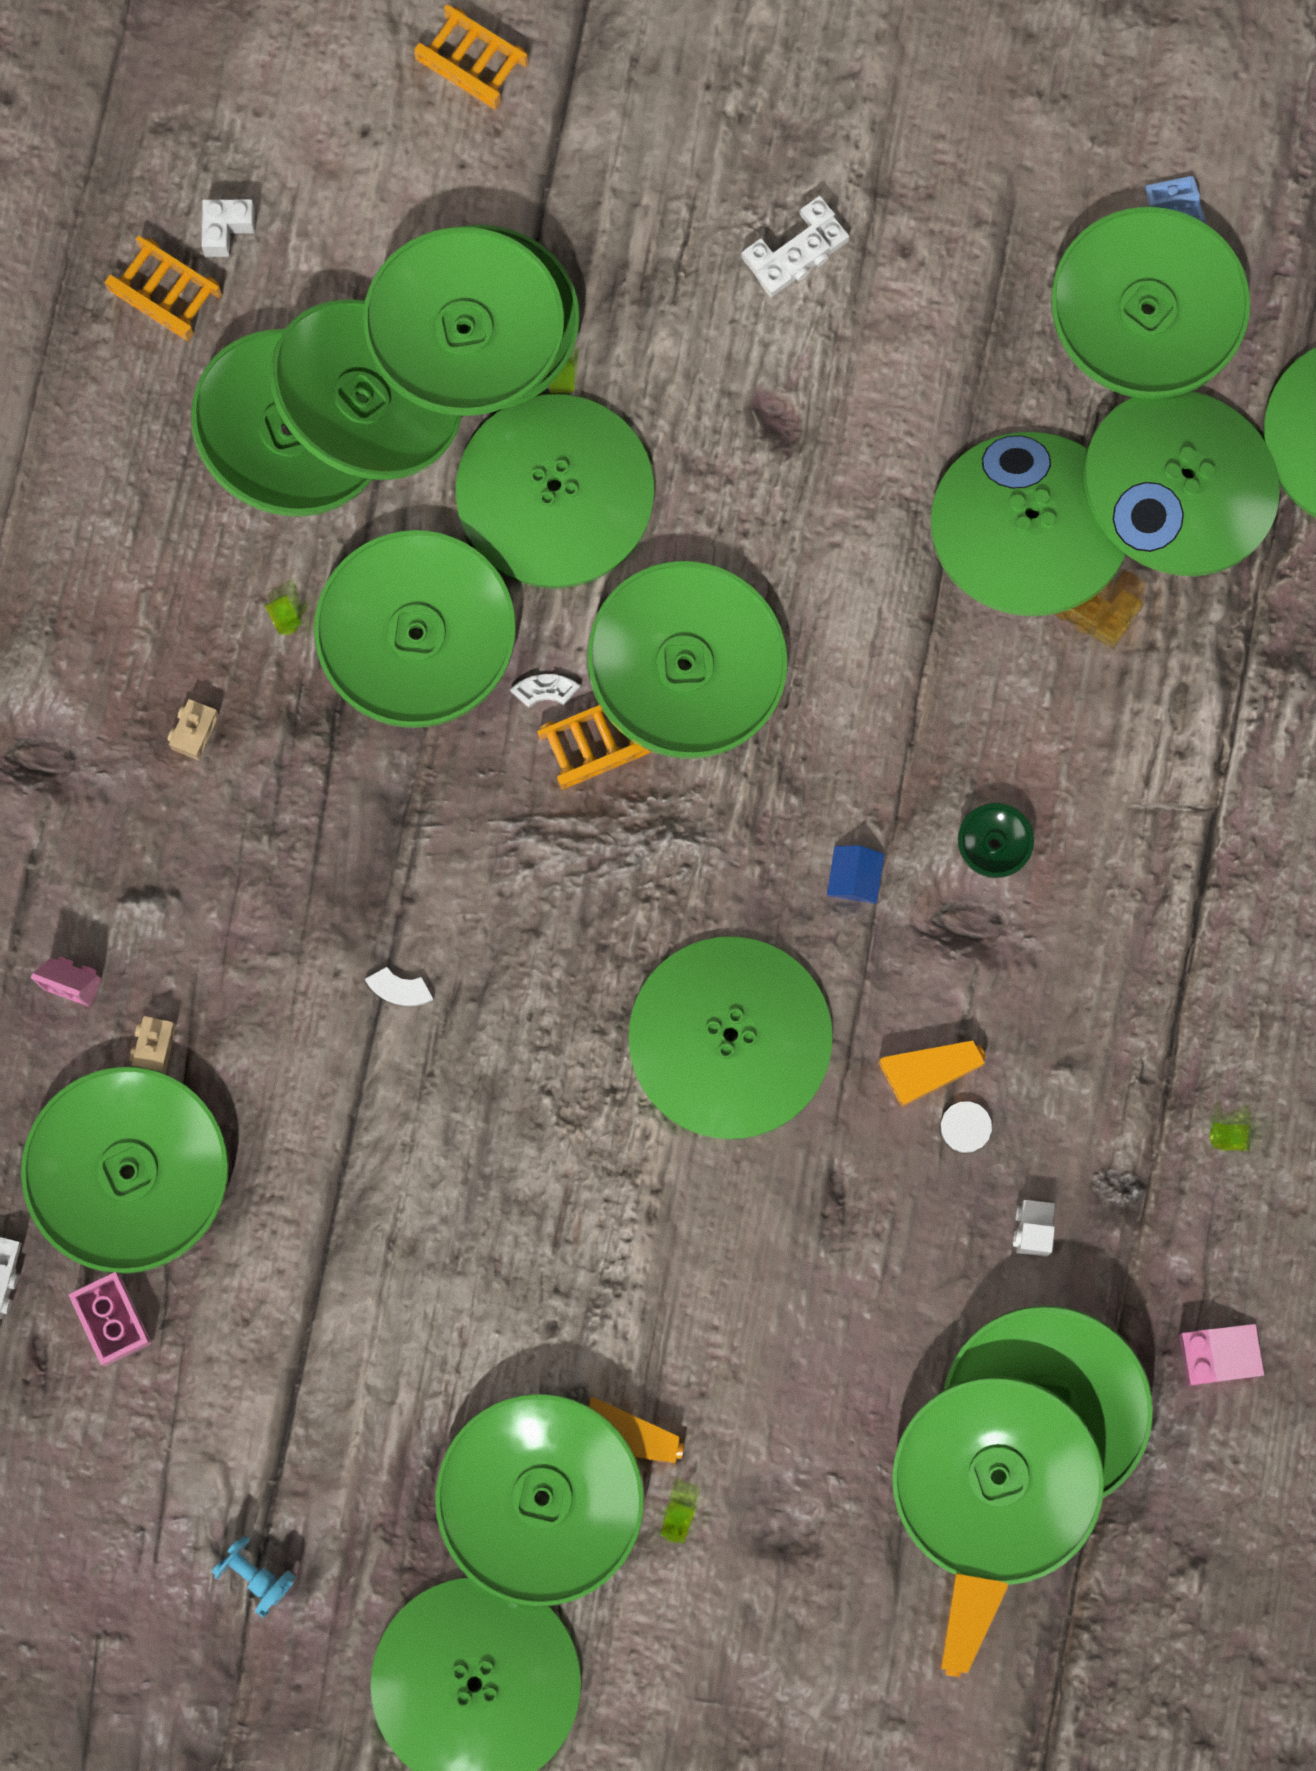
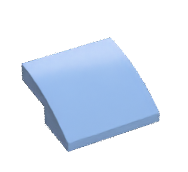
[1145,176,1205,223]

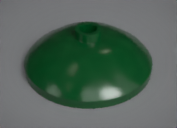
[958,803,1034,878]

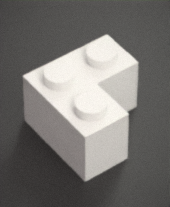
[202,200,255,257]
[1013,1200,1055,1257]

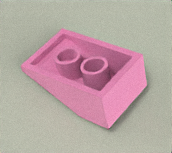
[31,956,101,1007]
[1179,1324,1264,1387]

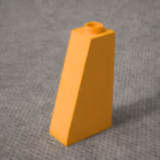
[878,1041,986,1108]
[589,1397,684,1464]
[940,1574,1008,1677]

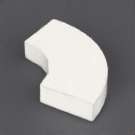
[510,674,581,708]
[365,967,434,1007]

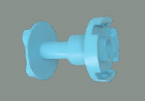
[212,1536,297,1618]

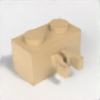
[168,699,219,761]
[129,1016,176,1074]

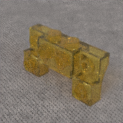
[1054,590,1144,650]

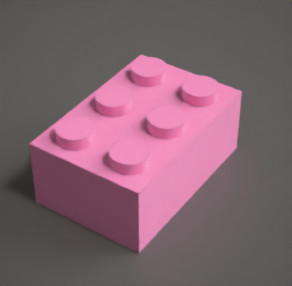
[68,1272,152,1367]

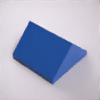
[827,845,884,904]

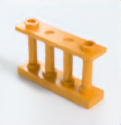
[414,4,528,110]
[105,235,222,342]
[537,705,652,791]

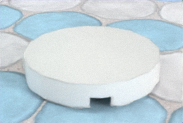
[940,1101,992,1153]

